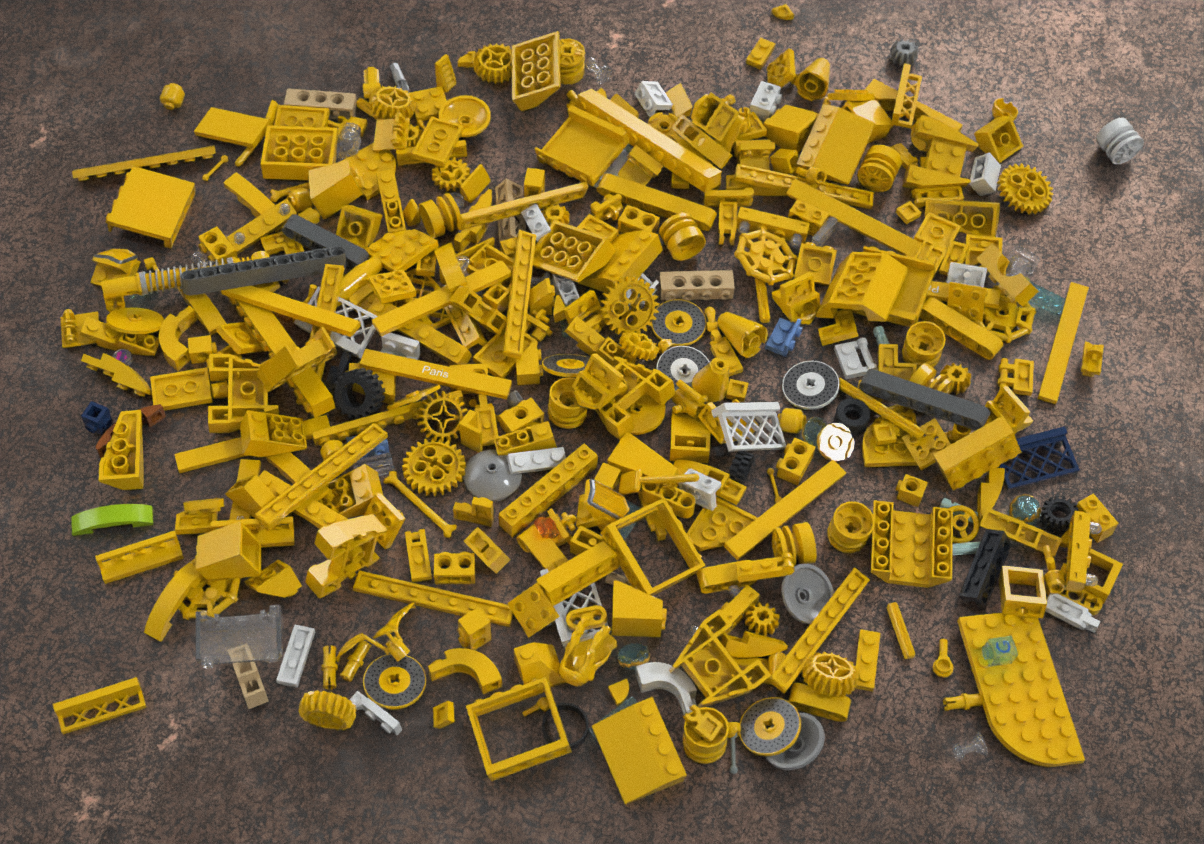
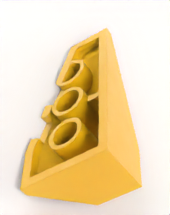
[925,199,1000,237]
[99,410,144,490]

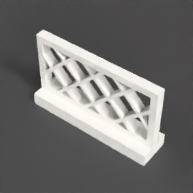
[294,286,378,359]
[711,402,786,452]
[540,569,610,650]

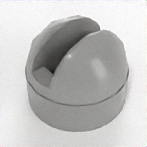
[507,390,523,407]

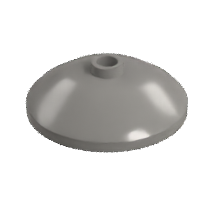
[463,450,522,502]
[782,564,834,624]
[766,713,825,770]

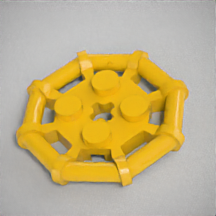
[734,228,798,286]
[971,285,1036,343]
[173,555,243,620]

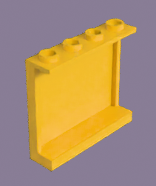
[534,105,629,187]
[105,166,196,249]
[852,246,935,327]

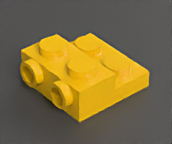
[794,242,837,286]

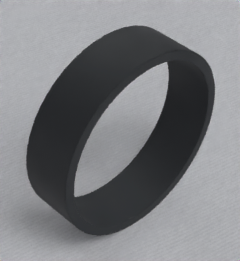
[542,703,589,750]

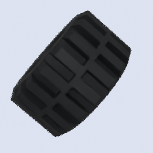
[332,368,385,419]

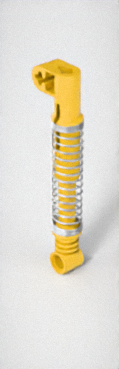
[101,251,269,312]

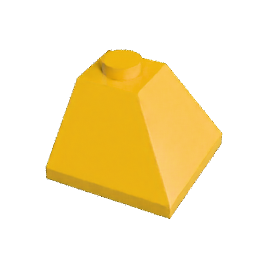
[244,560,302,597]
[514,642,566,688]

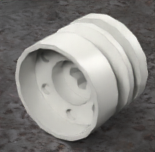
[1096,118,1144,164]

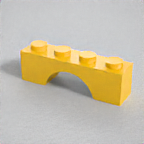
[976,244,1039,307]

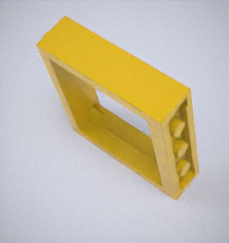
[600,497,706,596]
[466,677,572,781]

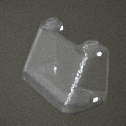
[196,605,284,668]

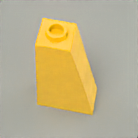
[607,432,679,488]

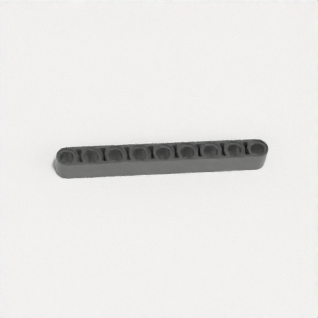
[181,246,347,295]

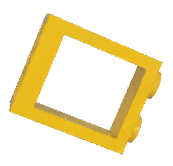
[1060,549,1123,604]
[998,566,1047,618]

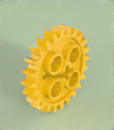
[997,163,1054,215]
[600,276,659,335]
[402,437,466,497]

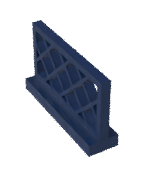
[998,426,1080,491]

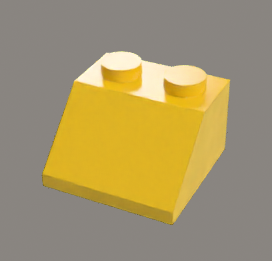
[974,116,1023,163]
[336,205,383,250]

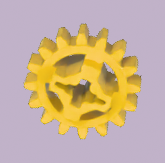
[432,157,470,192]
[619,331,659,361]

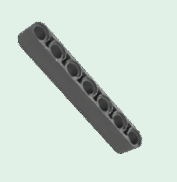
[859,369,990,430]

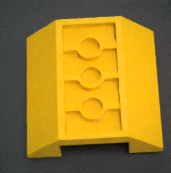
[816,252,908,322]
[871,500,953,588]

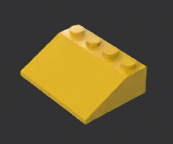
[512,31,560,111]
[796,104,876,185]
[261,125,338,180]
[533,220,616,282]
[578,230,663,293]
[591,697,687,805]

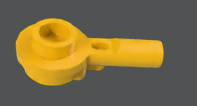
[932,639,954,677]

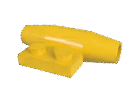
[337,256,383,316]

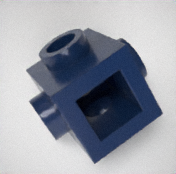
[81,401,112,435]

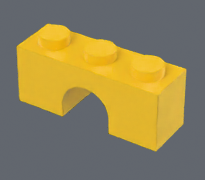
[449,285,507,335]

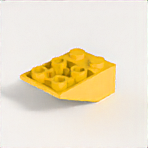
[240,410,307,457]
[669,410,710,463]
[319,464,384,518]

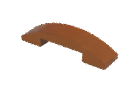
[95,404,166,459]

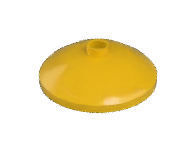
[439,95,491,137]

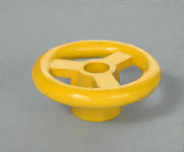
[950,505,980,543]

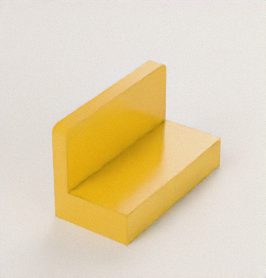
[459,409,483,453]

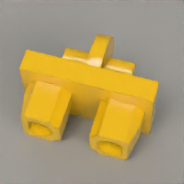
[590,193,623,221]
[525,309,553,342]
[1081,341,1104,377]
[541,508,577,547]

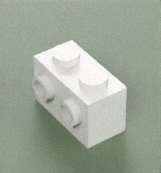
[750,81,782,121]
[969,152,1001,196]

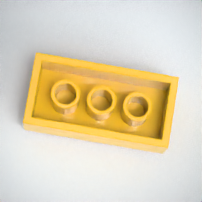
[933,416,1021,491]

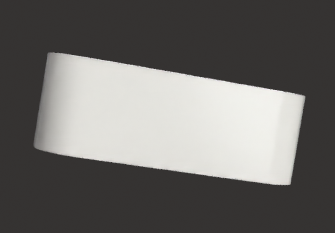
[553,274,579,307]

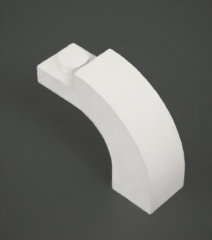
[635,662,697,715]

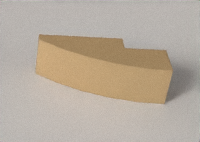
[228,644,269,709]

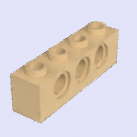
[284,88,357,120]
[659,270,734,301]

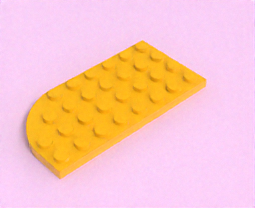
[957,613,1085,767]

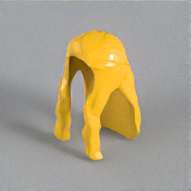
[559,616,617,687]

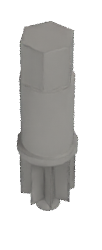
[390,63,409,93]

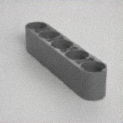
[282,214,369,270]

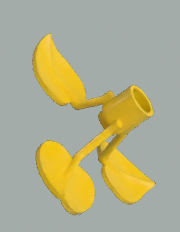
[336,603,416,662]

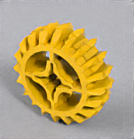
[473,43,512,84]
[369,85,416,120]
[416,391,468,442]
[802,651,859,698]
[298,690,357,731]

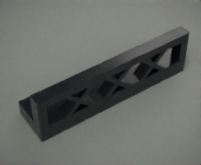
[959,529,1012,611]

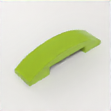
[71,504,153,536]

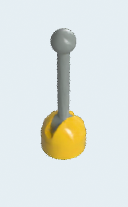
[728,722,741,774]

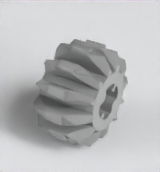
[890,39,918,66]

